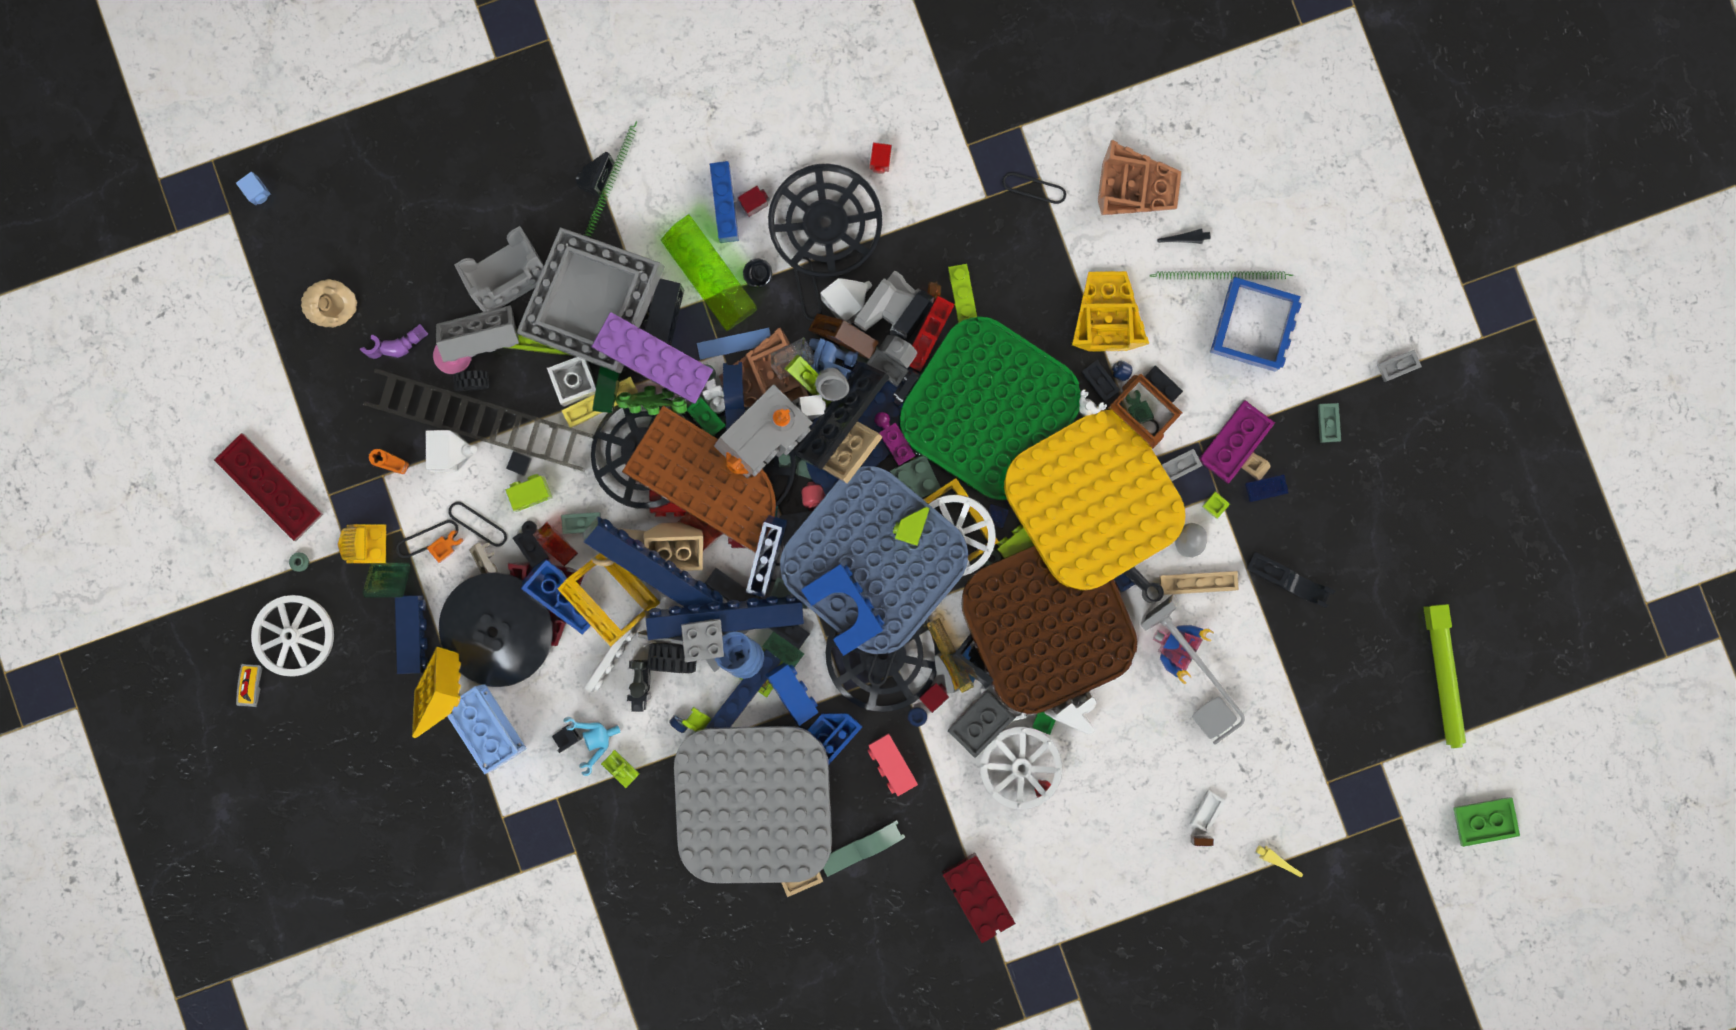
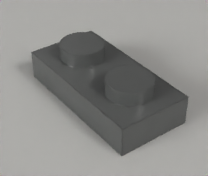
[867,349,908,387]

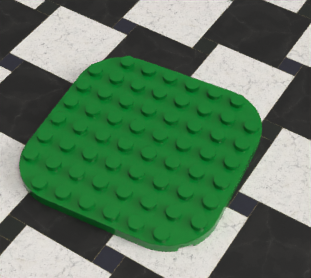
[900,317,1081,500]

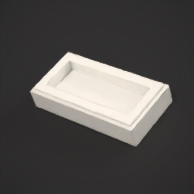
[1189,790,1226,834]

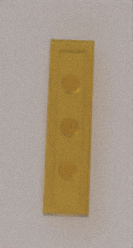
[927,618,974,693]

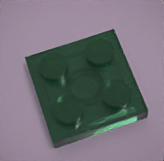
[363,563,410,597]

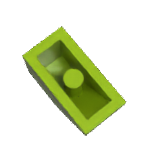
[893,507,930,546]

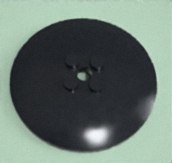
[439,572,553,687]

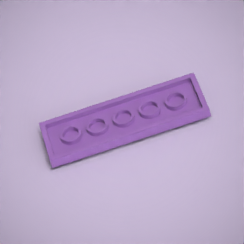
[591,312,713,404]

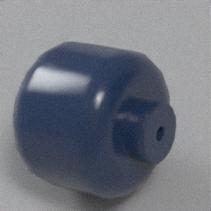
[1112,361,1133,381]

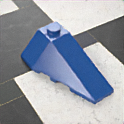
[521,559,591,635]

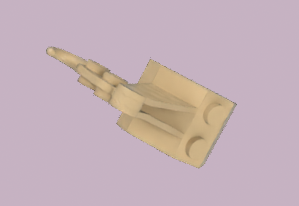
[592,522,703,571]

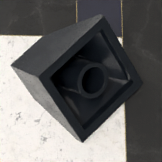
[576,152,614,197]

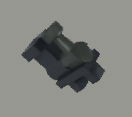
[627,660,651,712]

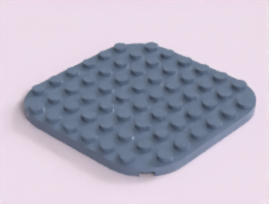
[780,466,968,654]

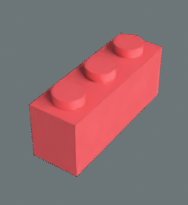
[867,733,918,796]

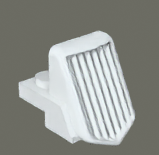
[1045,691,1097,734]

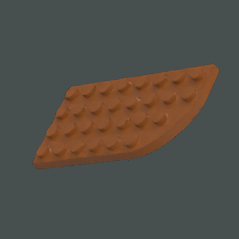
[622,406,776,553]

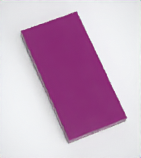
[1199,400,1275,483]

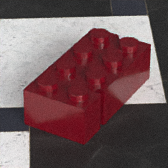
[942,852,1016,943]

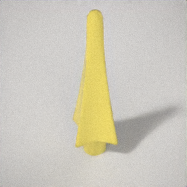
[1256,845,1303,877]

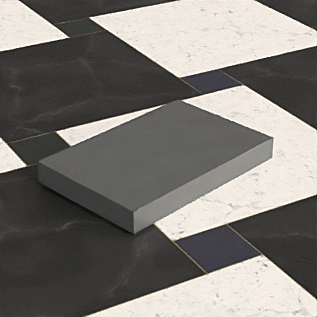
[948,690,1016,758]

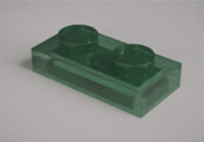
[762,631,804,668]

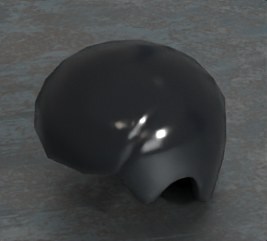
[743,258,773,287]

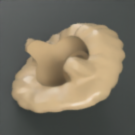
[301,279,357,328]

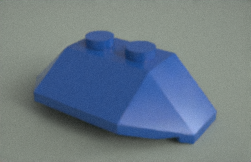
[807,713,863,764]

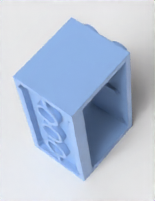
[447,684,527,774]

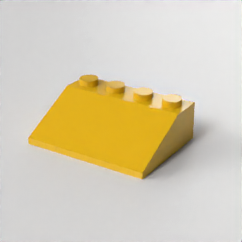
[412,647,461,738]

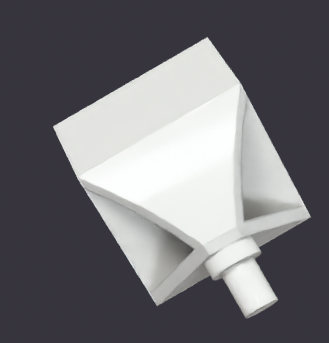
[820,278,872,324]
[426,430,477,472]

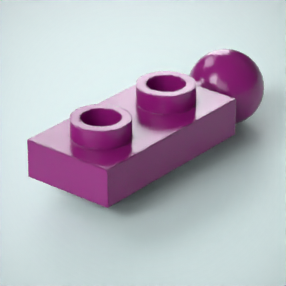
[874,412,915,466]

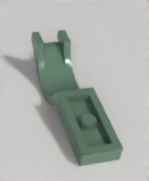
[823,820,905,877]

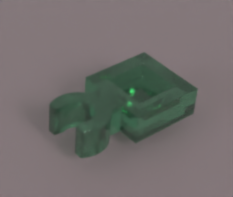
[1125,390,1154,424]

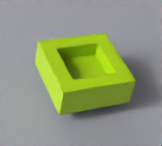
[1202,492,1230,519]

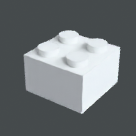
[547,357,597,407]

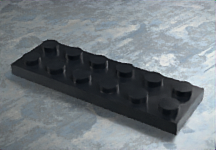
[794,362,890,470]

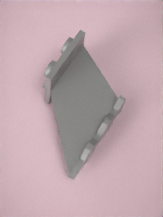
[638,619,724,662]

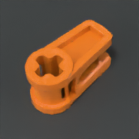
[369,449,409,474]

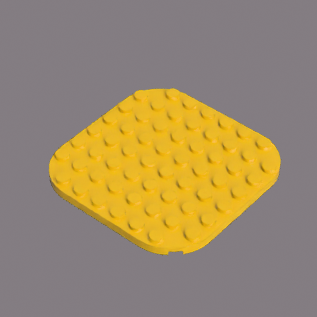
[1004,410,1185,590]

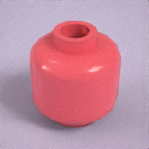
[801,482,826,511]

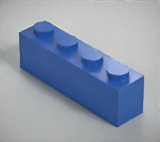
[709,161,739,243]

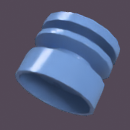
[715,631,764,679]

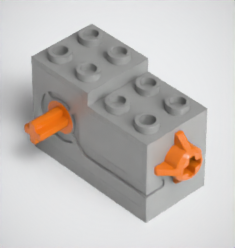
[714,384,813,479]

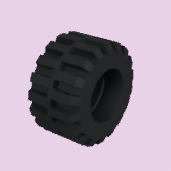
[647,643,697,673]

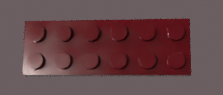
[214,433,324,541]

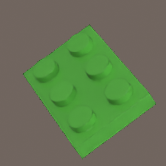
[1453,797,1520,847]

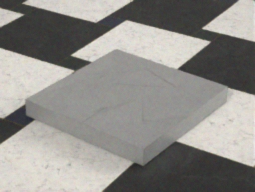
[516,227,665,374]

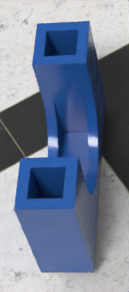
[801,563,885,656]

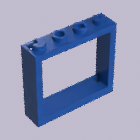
[1210,277,1302,372]

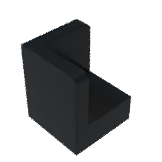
[552,723,582,753]

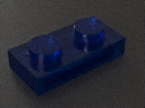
[1245,475,1289,502]

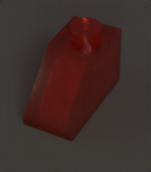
[533,522,578,566]

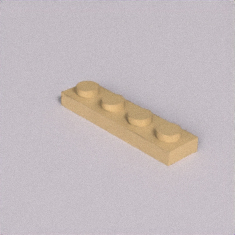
[1159,571,1239,595]

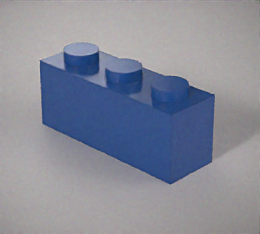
[765,662,819,726]

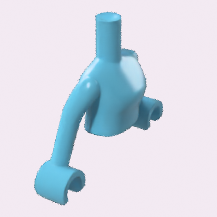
[563,717,620,776]

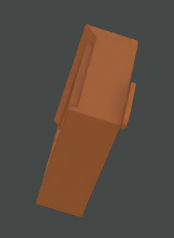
[1107,374,1183,449]

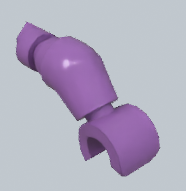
[360,324,428,359]

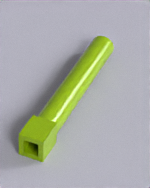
[1424,604,1466,748]

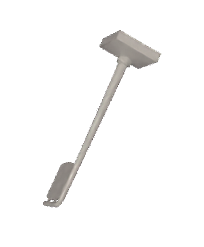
[1141,595,1245,744]

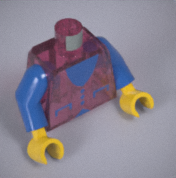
[1153,625,1214,684]

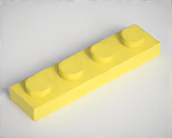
[562,377,639,428]

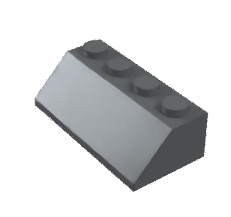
[436,305,519,362]

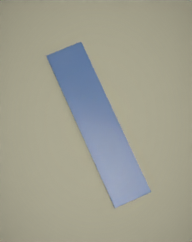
[697,328,771,360]

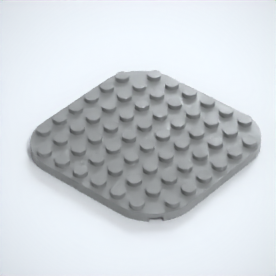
[674,726,832,883]

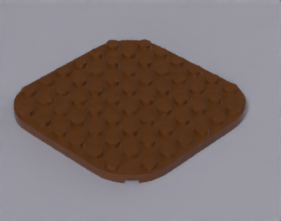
[961,546,1137,714]

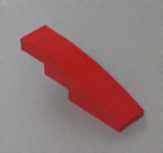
[909,296,955,372]

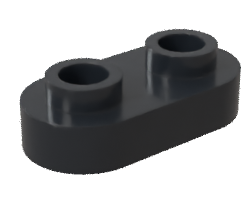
[892,370,920,407]

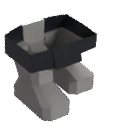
[854,271,934,342]

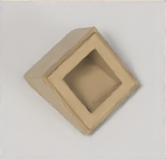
[1241,452,1271,481]

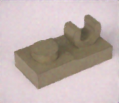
[469,542,498,574]

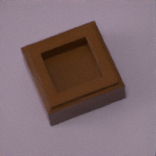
[1191,836,1214,846]

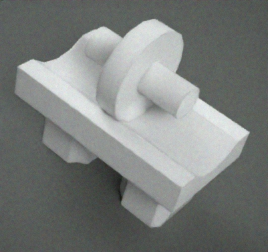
[702,379,725,414]

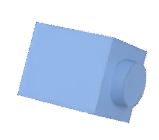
[236,172,271,205]

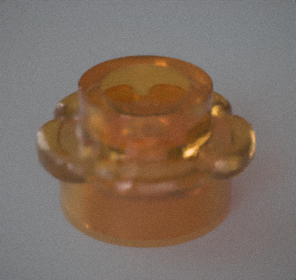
[928,281,941,300]

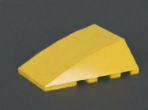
[1072,271,1149,351]

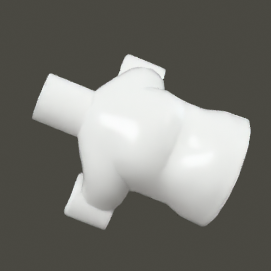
[1078,389,1107,417]

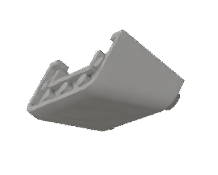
[454,226,544,312]

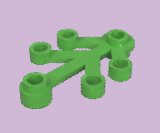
[615,386,687,415]

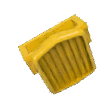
[337,524,386,563]

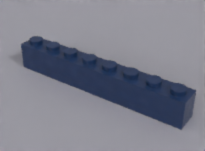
[583,516,723,607]
[645,594,804,640]

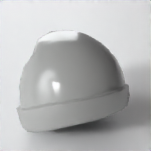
[815,368,849,401]
[1175,523,1207,558]

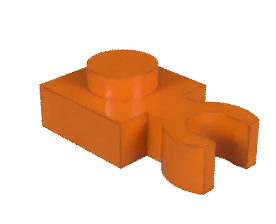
[427,530,464,563]

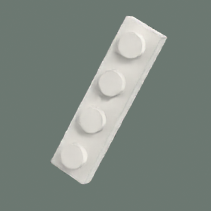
[585,623,636,692]

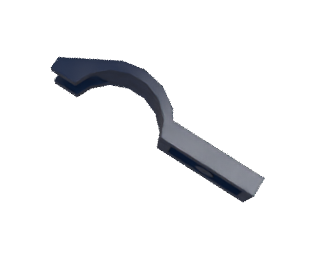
[723,362,745,431]

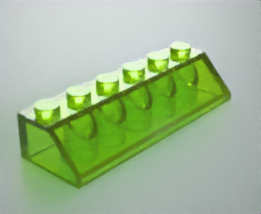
[661,214,757,331]

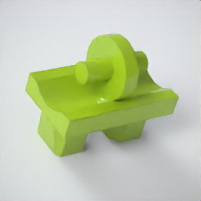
[601,750,640,788]

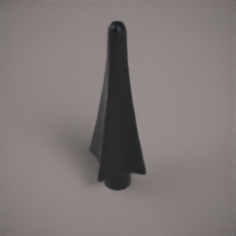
[1157,229,1211,244]

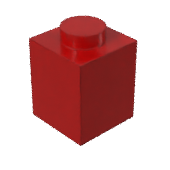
[870,142,892,174]

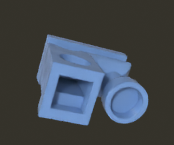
[803,338,858,380]

